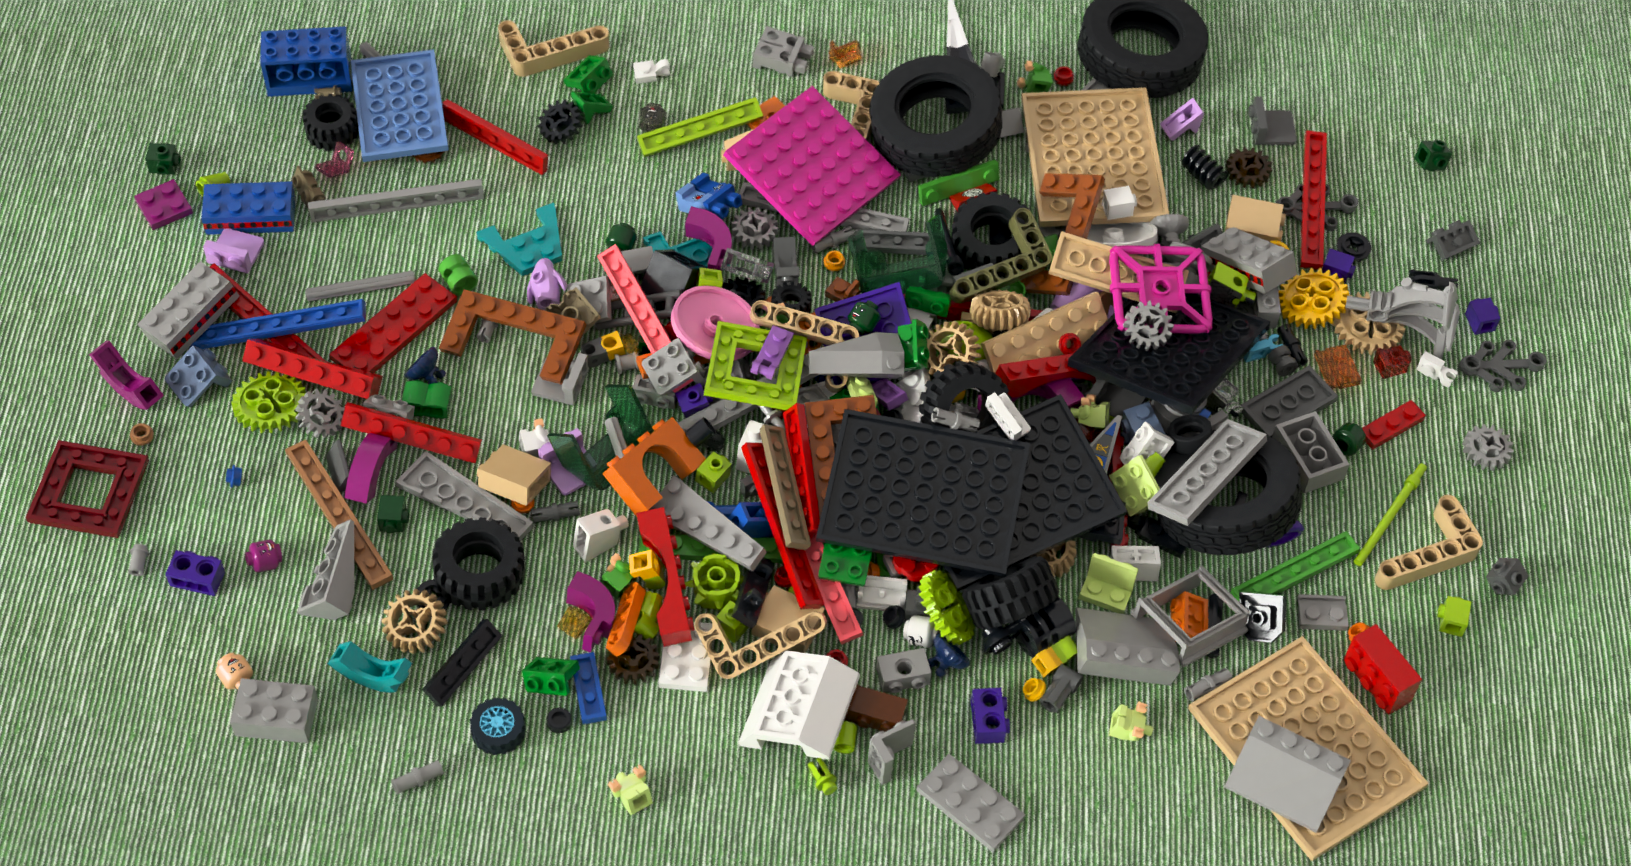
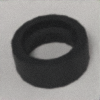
[1168,414,1213,455]

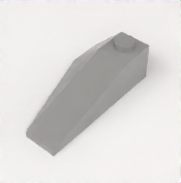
[808,332,904,379]
[297,519,354,620]

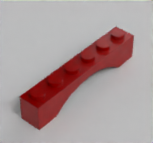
[242,338,383,399]
[995,354,1096,398]
[636,507,695,647]

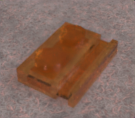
[1314,345,1362,390]

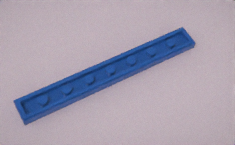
[189,299,366,349]

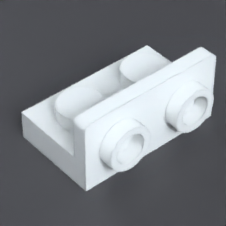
[985,392,1031,440]
[1120,422,1175,465]

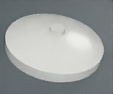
[1087,222,1158,247]

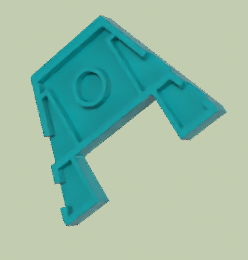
[476,202,562,276]
[643,231,729,270]

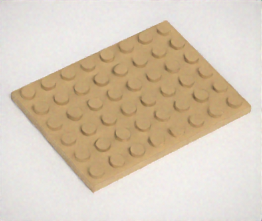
[1021,88,1169,227]
[1188,636,1429,861]

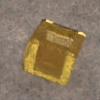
[557,606,592,639]

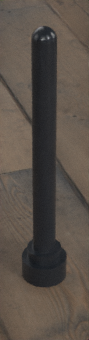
[935,208,965,276]

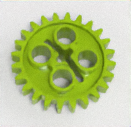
[231,371,306,433]
[918,570,975,645]

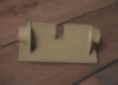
[292,166,326,211]

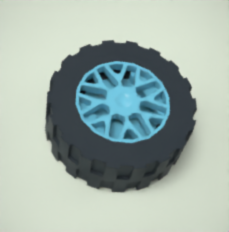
[470,697,526,755]

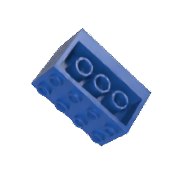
[260,26,352,97]

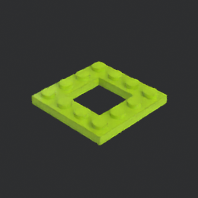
[704,321,807,410]

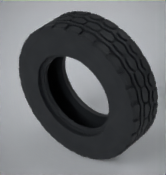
[1077,0,1209,98]
[869,55,1002,177]
[1155,430,1302,555]

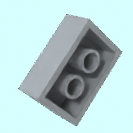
[1272,411,1350,493]
[230,678,319,743]

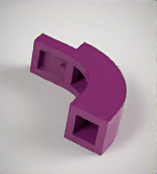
[685,206,732,271]
[89,340,164,410]
[345,433,398,504]
[566,571,615,653]

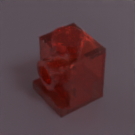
[1373,345,1411,379]

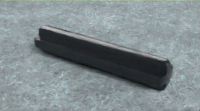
[1205,593,1223,659]

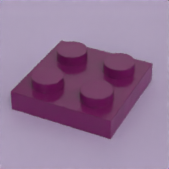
[134,179,193,230]

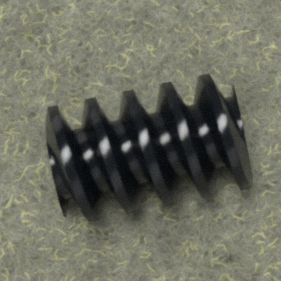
[1182,145,1229,190]

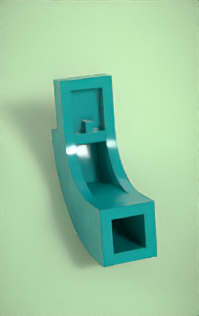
[328,641,412,693]

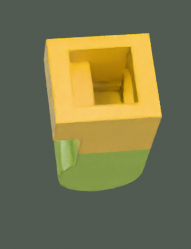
[629,550,666,589]
[1031,636,1077,678]

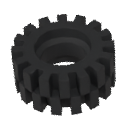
[771,282,812,314]

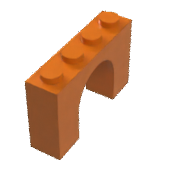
[602,417,706,517]

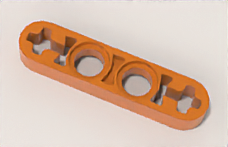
[606,582,646,656]

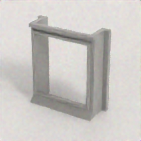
[1130,566,1250,667]

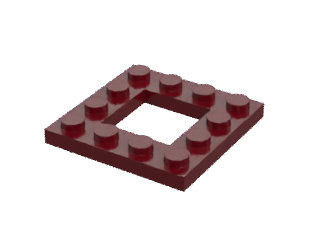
[25,440,149,538]

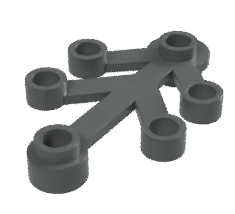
[1276,184,1358,231]
[1459,340,1547,392]

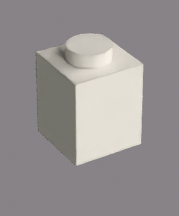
[1102,186,1137,220]

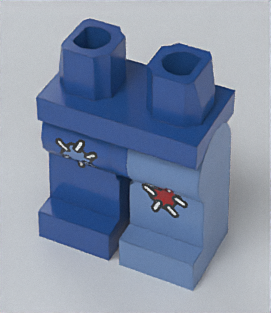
[675,172,742,219]

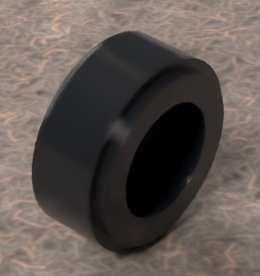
[546,707,572,733]

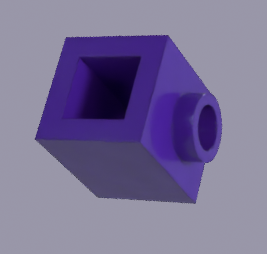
[1322,248,1356,284]
[1465,298,1501,335]
[675,383,713,418]

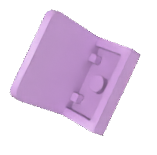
[203,228,264,274]
[538,428,602,495]

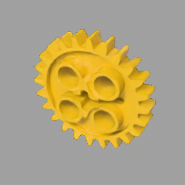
[1278,268,1349,329]

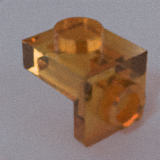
[828,40,862,68]

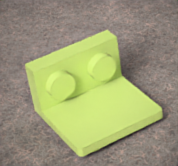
[1109,455,1160,517]
[1079,553,1138,614]

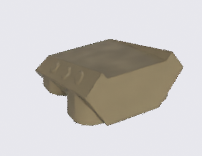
[545,287,601,336]

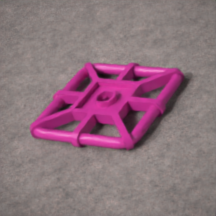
[1109,244,1213,334]

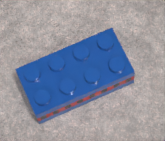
[201,181,296,235]

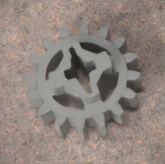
[732,207,778,250]
[1123,301,1174,351]
[295,389,345,438]
[1462,424,1514,471]

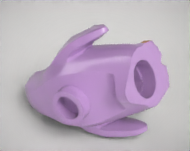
[527,258,567,311]

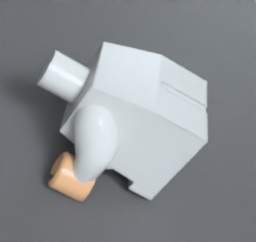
[518,418,558,457]

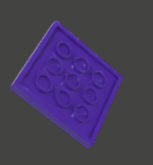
[814,282,912,393]

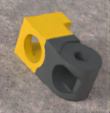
[580,331,626,367]

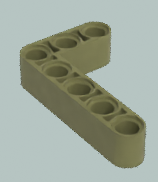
[950,208,1052,304]

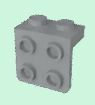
[642,338,706,396]

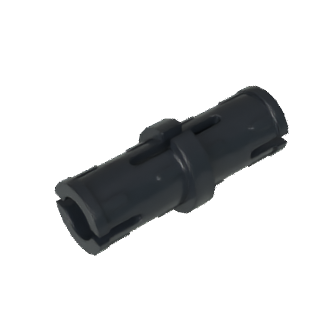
[1277,324,1308,367]

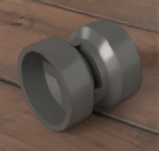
[1268,345,1298,377]

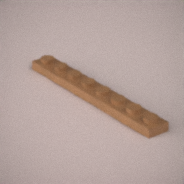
[285,439,393,590]

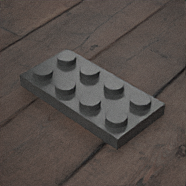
[1239,365,1338,438]

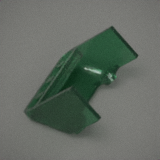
[848,215,948,294]
[547,384,654,490]

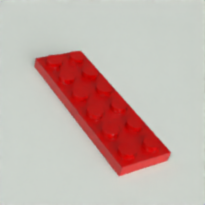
[329,273,457,373]

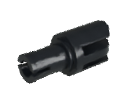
[1408,270,1458,290]

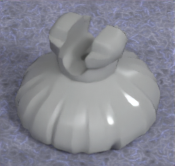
[1150,214,1189,246]

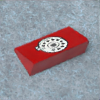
[949,183,997,212]

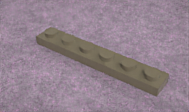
[759,424,811,550]

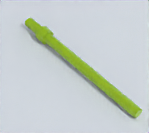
[1354,463,1427,566]

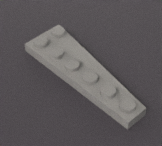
[395,451,534,541]
[649,475,767,571]

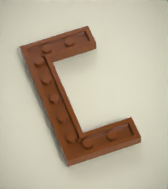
[1019,173,1105,296]
[439,289,587,385]
[805,395,877,518]

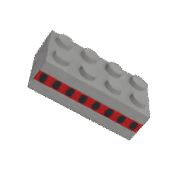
[1201,227,1297,294]
[137,261,239,359]

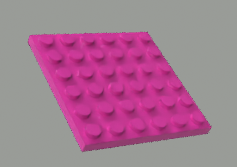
[723,86,901,246]

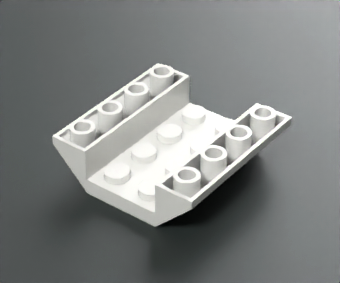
[738,651,860,759]

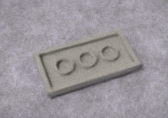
[916,754,1026,853]

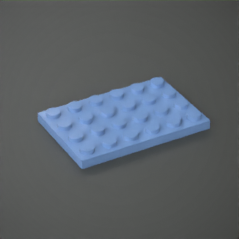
[350,49,449,162]

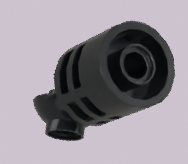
[982,597,1076,657]

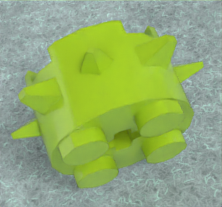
[685,553,744,610]

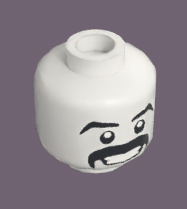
[903,615,940,648]

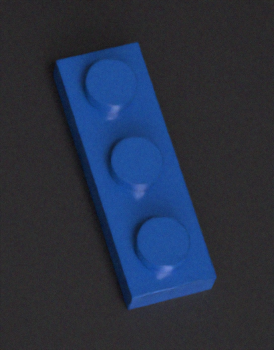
[570,652,607,725]

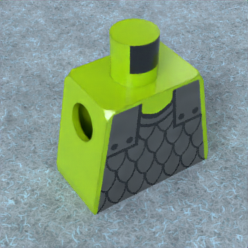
[1208,262,1256,308]

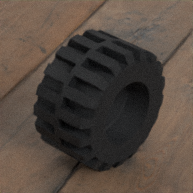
[303,94,359,151]

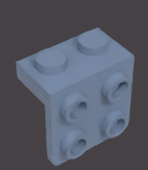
[165,345,232,407]
[1120,401,1166,445]

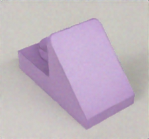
[1160,98,1204,141]

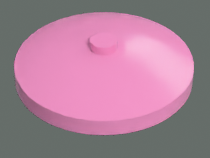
[671,286,760,361]

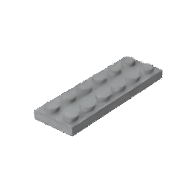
[1147,419,1267,526]

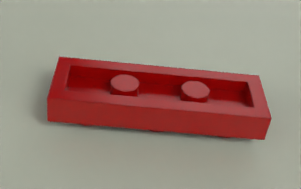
[1362,399,1426,450]

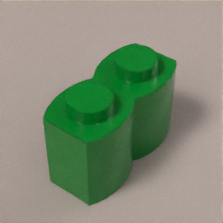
[402,380,452,419]

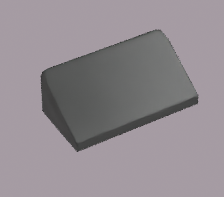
[326,440,349,492]

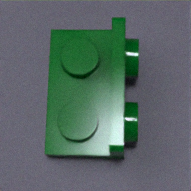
[563,55,613,93]
[905,286,952,317]
[898,319,929,372]
[522,657,580,696]

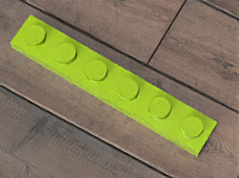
[637,97,763,157]

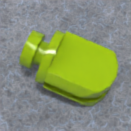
[807,758,837,795]

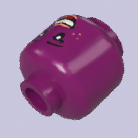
[245,539,282,572]

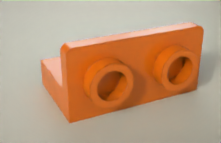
[1170,591,1208,642]

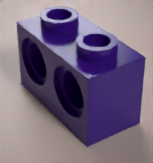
[165,550,225,596]
[970,688,1010,744]

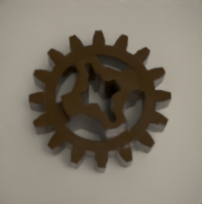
[1225,147,1272,189]
[607,634,660,685]

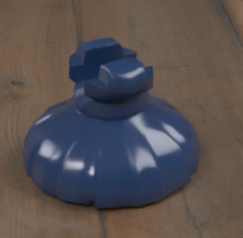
[404,347,446,384]
[928,633,971,677]

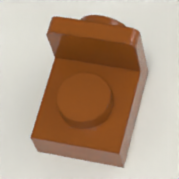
[825,276,861,302]

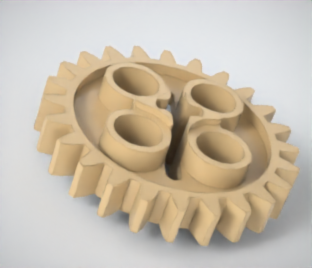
[1332,292,1405,355]

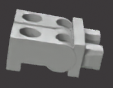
[753,26,814,77]

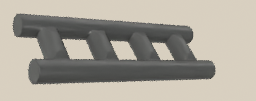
[595,289,682,330]

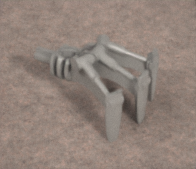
[1345,277,1460,360]

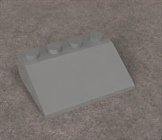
[1075,608,1180,686]
[1224,716,1351,833]

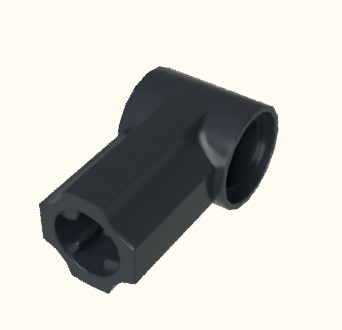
[685,417,726,452]

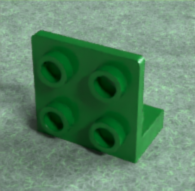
[818,543,873,586]

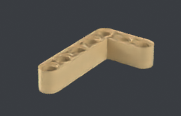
[498,20,610,77]
[823,71,879,141]
[750,300,859,393]
[1374,495,1483,590]
[694,611,827,679]

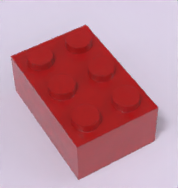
[1344,624,1422,715]

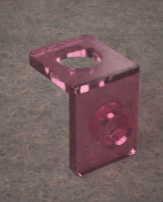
[315,142,354,178]

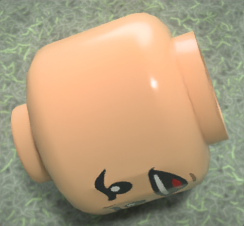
[216,653,253,690]

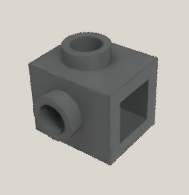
[1486,558,1528,595]

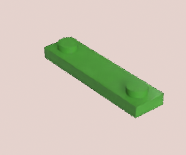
[918,159,999,206]

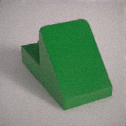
[571,91,613,125]

